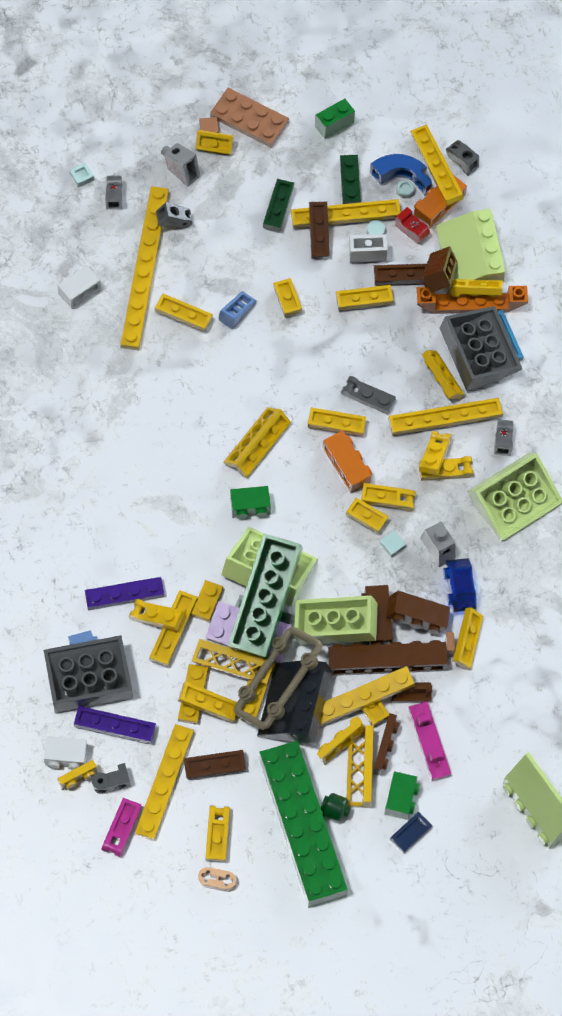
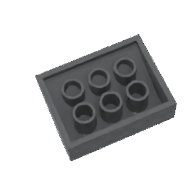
[439,306,522,391]
[43,635,133,713]

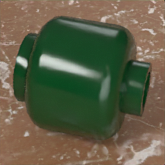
[321,793,351,822]

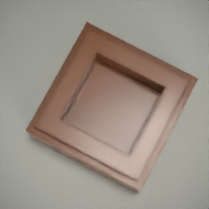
[199,117,219,133]
[445,632,455,657]

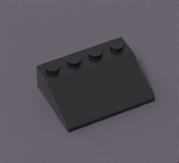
[257,660,332,744]

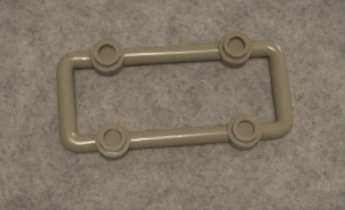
[234,627,323,730]

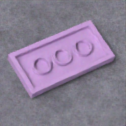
[206,601,293,663]

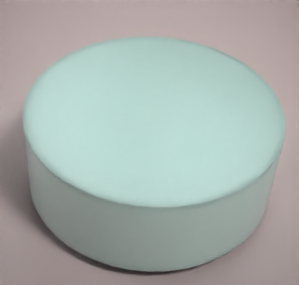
[396,180,415,198]
[367,220,385,235]

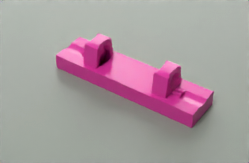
[408,701,451,781]

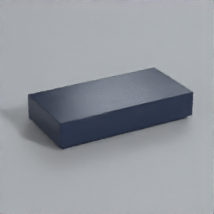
[389,811,433,854]

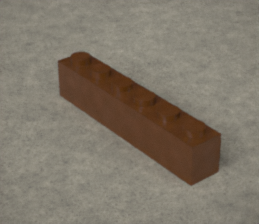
[328,640,448,676]

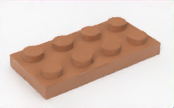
[210,88,289,148]

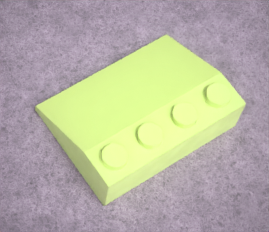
[436,209,506,290]
[467,453,562,541]
[221,527,318,607]
[503,752,562,848]

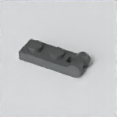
[341,376,396,415]

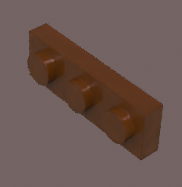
[309,201,330,258]
[373,264,427,285]
[373,713,399,776]
[183,750,246,778]

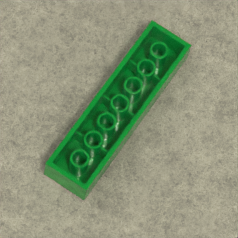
[259,740,348,908]

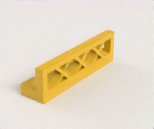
[223,407,291,477]
[192,639,275,685]
[346,725,374,808]

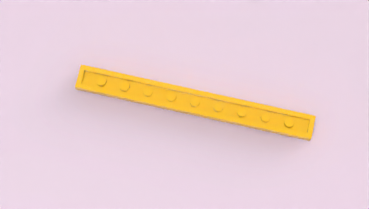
[120,186,169,351]

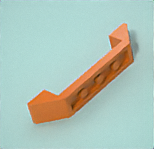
[416,285,528,314]

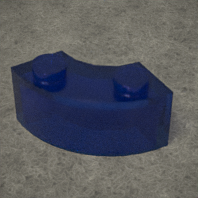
[443,558,477,612]

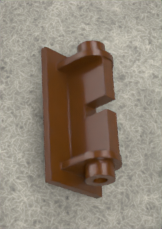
[392,682,432,702]

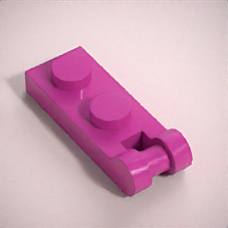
[101,797,142,857]

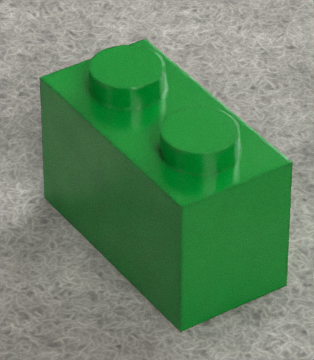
[315,99,355,139]
[230,486,271,519]
[384,771,420,820]

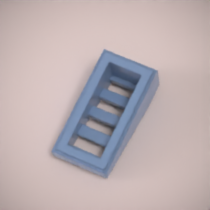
[218,291,257,329]

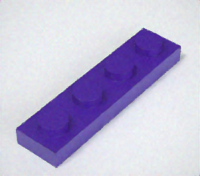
[84,577,165,611]
[74,706,156,744]

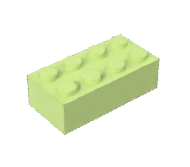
[294,596,378,645]

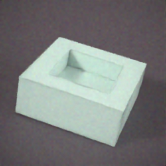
[70,163,94,187]
[379,530,407,557]

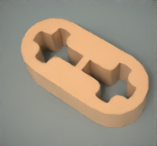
[198,867,236,892]

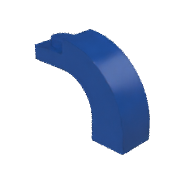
[370,154,432,196]

